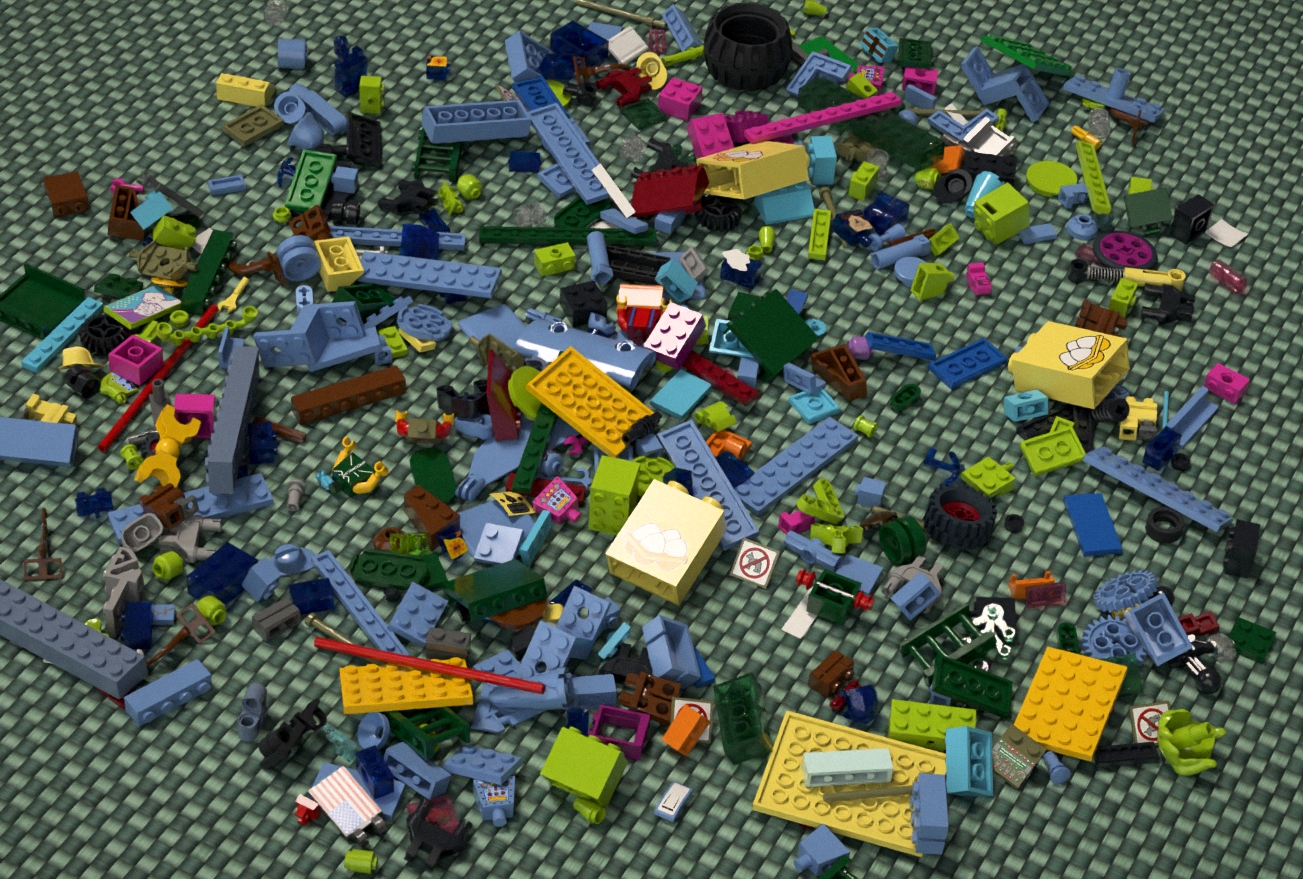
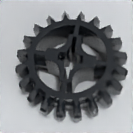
[695,194,742,232]
[79,313,131,355]

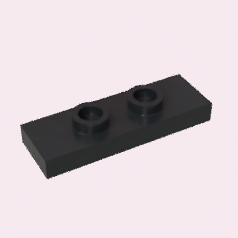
[1094,742,1160,768]

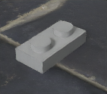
[679,246,709,282]

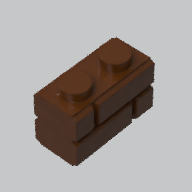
[808,650,854,698]

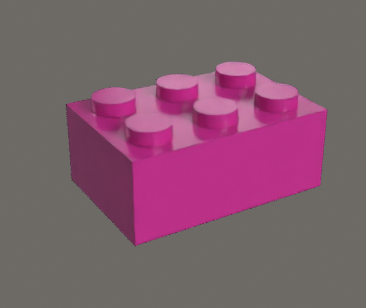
[686,113,734,159]

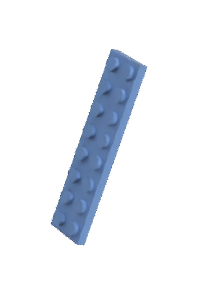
[527,103,611,205]
[355,251,502,298]
[734,417,859,517]
[657,419,760,551]
[1083,447,1234,532]
[107,473,274,545]

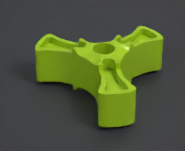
[810,523,863,553]

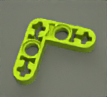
[796,478,845,525]

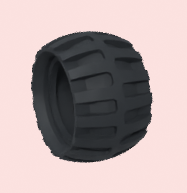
[704,2,792,91]

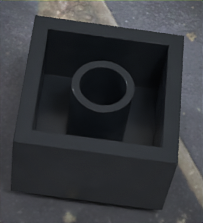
[1170,194,1215,245]
[559,281,607,327]
[1222,519,1260,579]

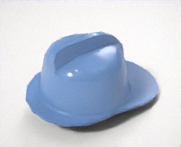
[274,92,306,124]
[270,544,316,576]

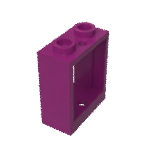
[588,705,650,760]

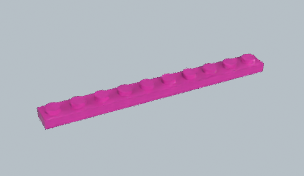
[744,92,901,144]

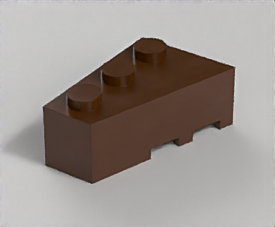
[107,185,145,241]
[811,344,867,401]
[404,485,460,552]

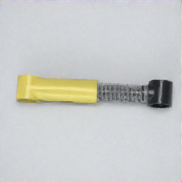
[1068,259,1186,292]

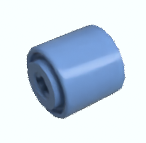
[278,38,308,69]

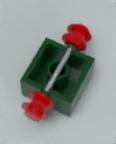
[795,568,875,626]

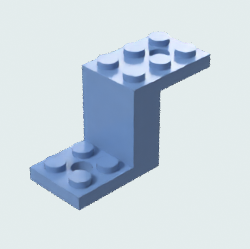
[960,46,1049,122]
[253,301,366,368]
[515,586,612,679]

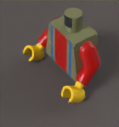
[395,410,455,445]

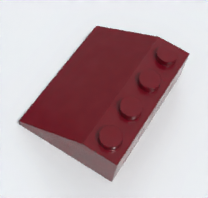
[631,164,710,217]
[487,349,522,441]

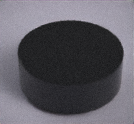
[1170,453,1191,471]
[1004,514,1024,533]

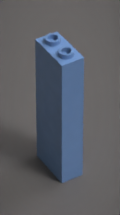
[0,417,79,467]

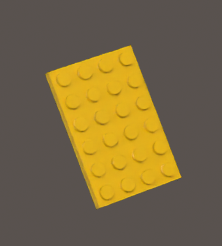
[525,346,654,458]
[1014,646,1127,762]
[339,657,473,715]

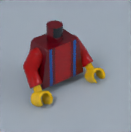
[616,295,672,345]

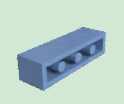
[124,659,212,727]

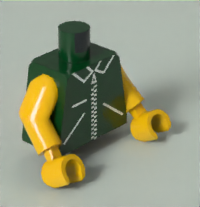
[329,437,389,497]

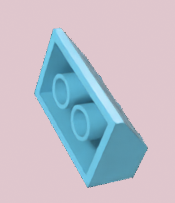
[754,181,814,225]
[709,319,754,358]
[945,726,993,797]

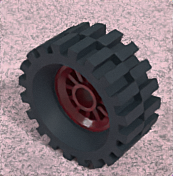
[923,483,997,550]

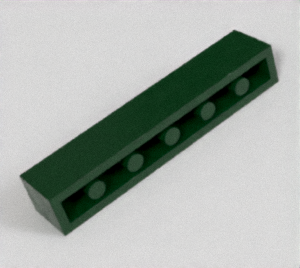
[181,229,237,316]

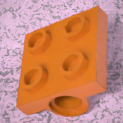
[706,429,752,469]

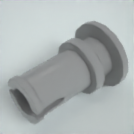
[286,480,307,511]

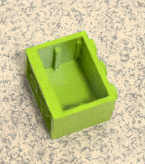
[588,455,640,535]
[540,726,628,809]

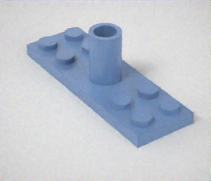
[1063,68,1166,123]

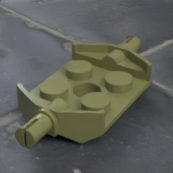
[837,127,881,162]
[129,240,199,281]
[469,333,524,373]

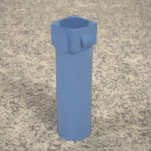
[587,231,613,286]
[871,234,931,269]

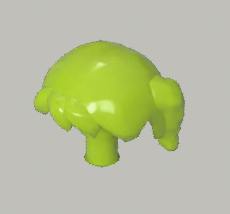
[1157,709,1226,776]

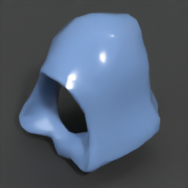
[287,112,325,150]

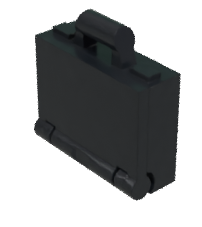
[964,597,1017,647]

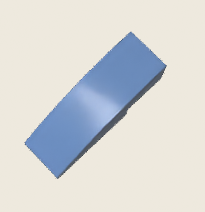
[655,210,687,234]
[737,357,759,389]

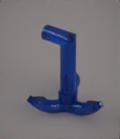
[277,157,296,187]
[923,448,965,487]

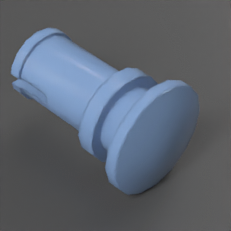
[1043,751,1071,784]

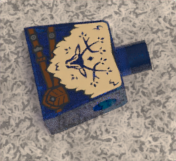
[830,209,873,248]

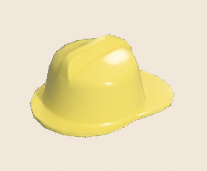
[637,52,667,90]
[58,347,105,370]

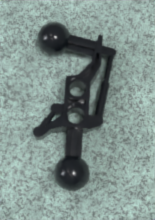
[1149,586,1222,694]

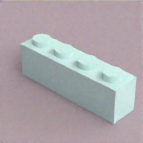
[801,748,893,787]

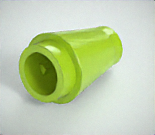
[803,0,827,16]
[758,226,776,253]
[573,797,606,824]

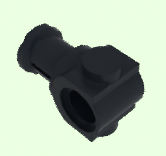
[562,80,598,107]

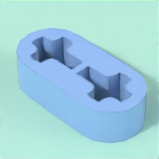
[296,285,313,313]

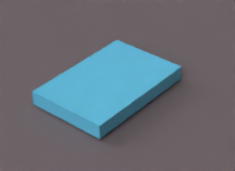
[650,369,712,420]

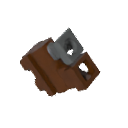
[139,483,199,530]

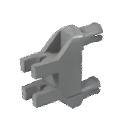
[159,515,222,563]
[881,555,943,614]

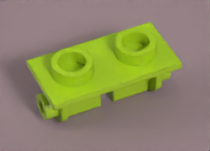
[438,181,464,216]

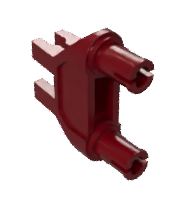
[595,67,652,108]

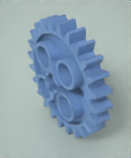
[1093,570,1159,613]
[1081,615,1147,674]

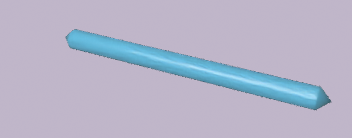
[1162,391,1169,433]

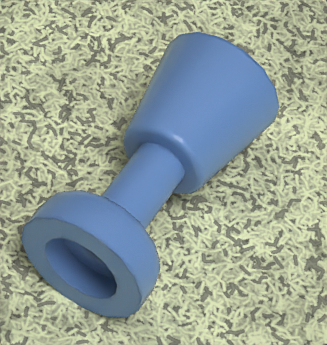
[867,223,906,252]

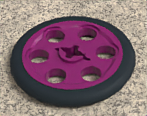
[1092,230,1158,270]

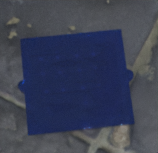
[508,151,541,173]

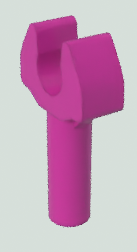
[110,179,144,194]
[564,435,589,455]

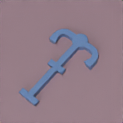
[537,468,591,492]

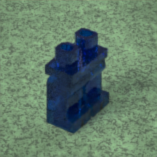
[334,46,368,98]
[860,191,910,235]

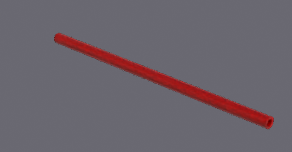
[97,305,219,452]
[314,637,546,695]

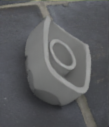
[121,513,164,553]

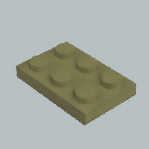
[222,105,284,147]

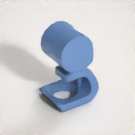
[371,335,392,366]

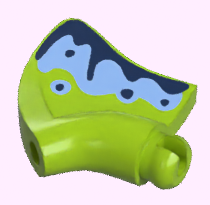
[100,372,137,404]

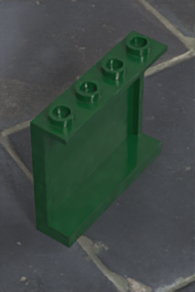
[0,263,86,340]
[723,289,819,383]
[442,559,548,623]

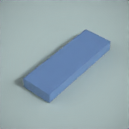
[600,208,648,234]

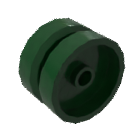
[879,515,927,565]

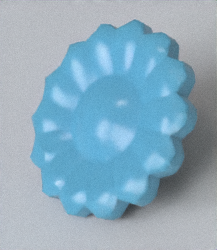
[805,319,827,337]

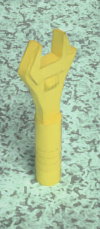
[218,277,249,314]

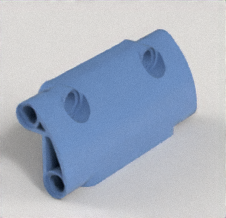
[514,319,656,390]

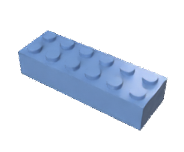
[421,100,532,144]

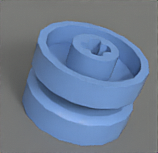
[276,235,321,282]

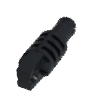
[621,411,663,445]

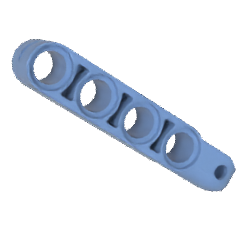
[289,84,347,136]

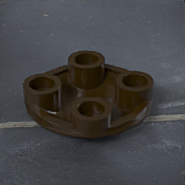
[859,511,898,531]

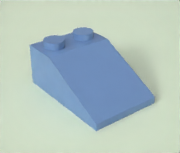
[1123,593,1193,666]

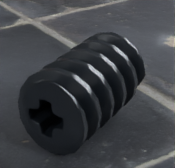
[1092,398,1130,422]

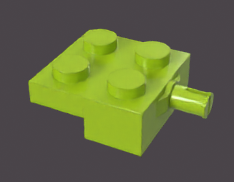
[961,456,1016,498]

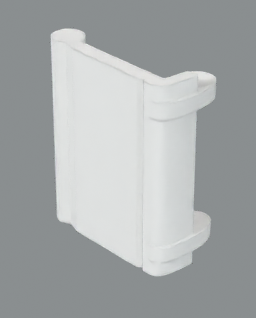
[601,26,649,64]

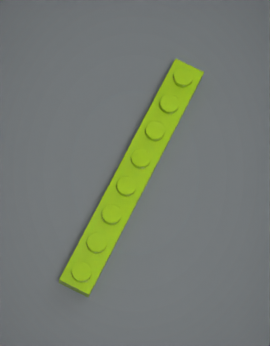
[1076,140,1111,215]

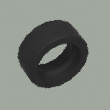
[1145,507,1185,543]

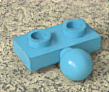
[598,621,631,659]

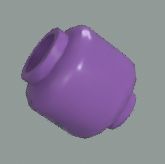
[847,336,874,360]

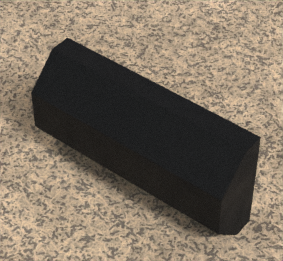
[606,245,671,286]

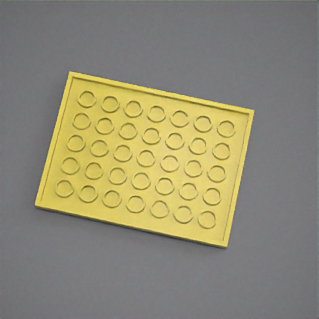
[752,710,946,857]

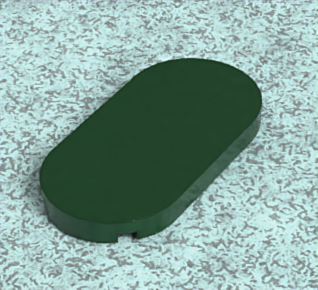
[554,196,611,228]
[410,448,457,505]
[349,549,429,590]

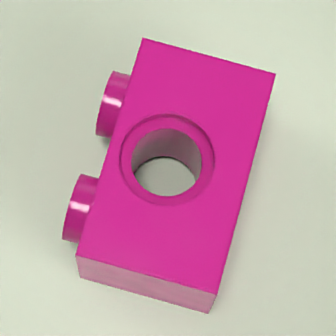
[902,67,938,95]
[1204,363,1250,404]

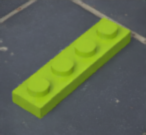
[808,209,831,260]

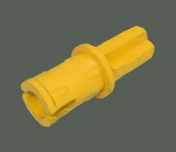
[1071,126,1102,150]

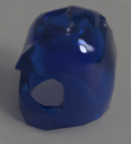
[838,684,879,724]

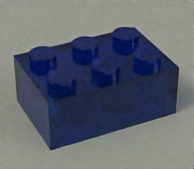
[550,20,609,68]
[186,542,258,606]

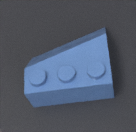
[505,30,551,82]

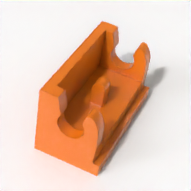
[1008,571,1055,599]
[661,704,711,757]

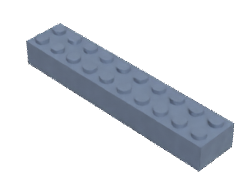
[205,346,260,494]
[0,579,148,700]

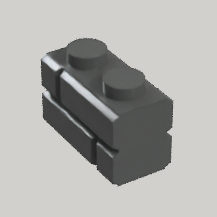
[252,597,301,642]
[426,627,471,663]

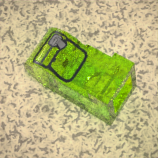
[390,533,427,554]

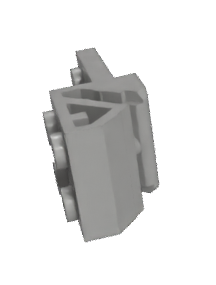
[103,547,145,638]

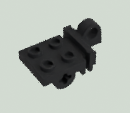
[259,698,327,770]

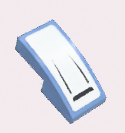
[654,781,693,822]

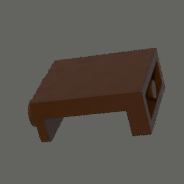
[43,171,89,217]

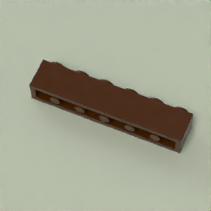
[291,365,406,425]

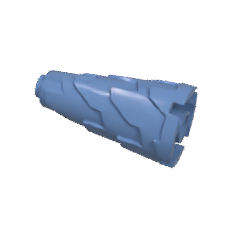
[489,667,575,710]

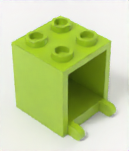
[973,182,1030,245]

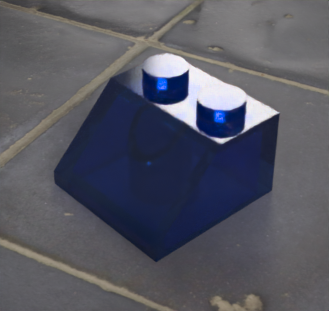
[400,224,440,260]

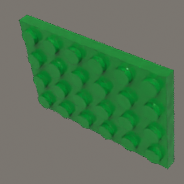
[980,34,1076,78]

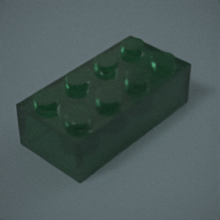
[713,672,773,766]

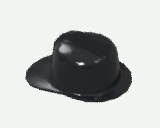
[933,169,972,203]

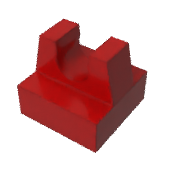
[295,795,321,826]

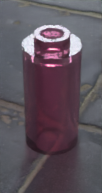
[1209,259,1247,293]

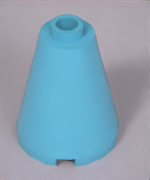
[964,171,1005,218]

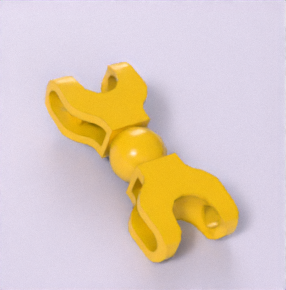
[134,404,201,488]

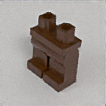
[289,205,333,242]
[1075,300,1128,337]
[618,671,681,727]

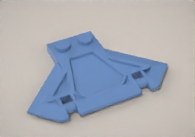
[471,650,577,733]

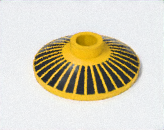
[151,277,188,293]

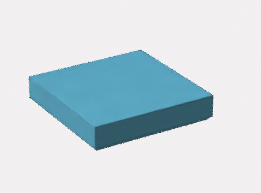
[788,388,841,425]

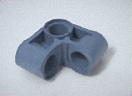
[238,683,269,742]

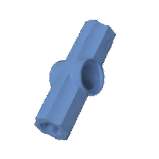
[783,530,843,572]

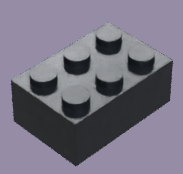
[963,151,1017,189]

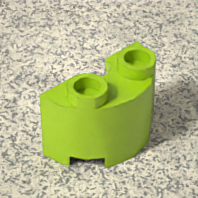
[694,401,737,432]

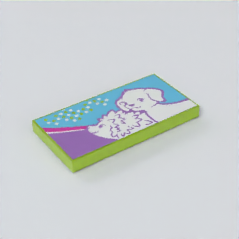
[104,285,182,330]

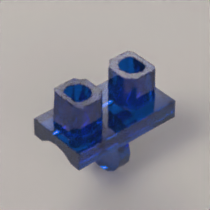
[75,487,113,519]
[566,708,589,737]

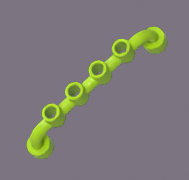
[156,306,258,346]

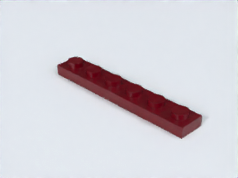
[682,350,759,406]

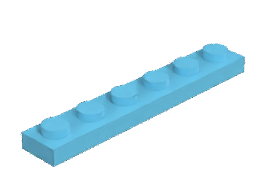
[21,297,104,373]

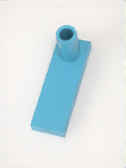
[517,510,553,565]

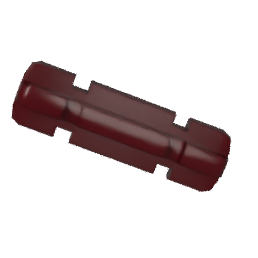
[829,680,861,712]

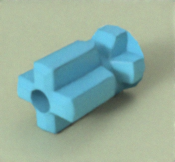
[316,471,334,490]

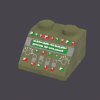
[992,724,1047,789]

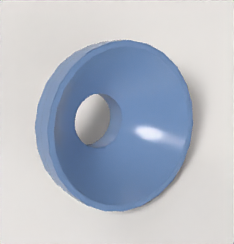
[1066,214,1098,240]
[357,712,391,751]

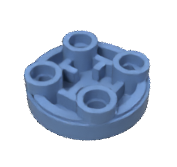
[894,257,926,287]

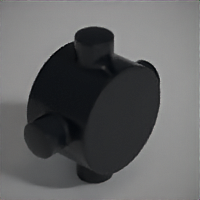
[383,588,400,602]

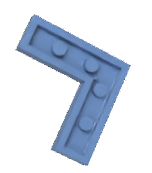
[786,51,853,98]
[928,109,999,143]

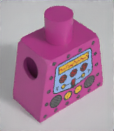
[845,66,884,96]
[532,476,582,524]

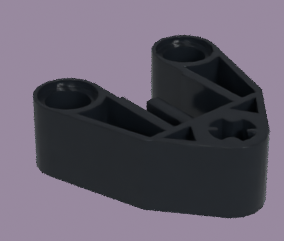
[436,379,489,419]

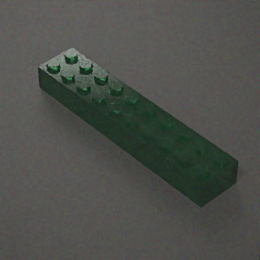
[798,77,945,171]

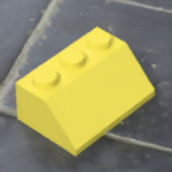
[216,73,276,107]
[314,237,364,292]

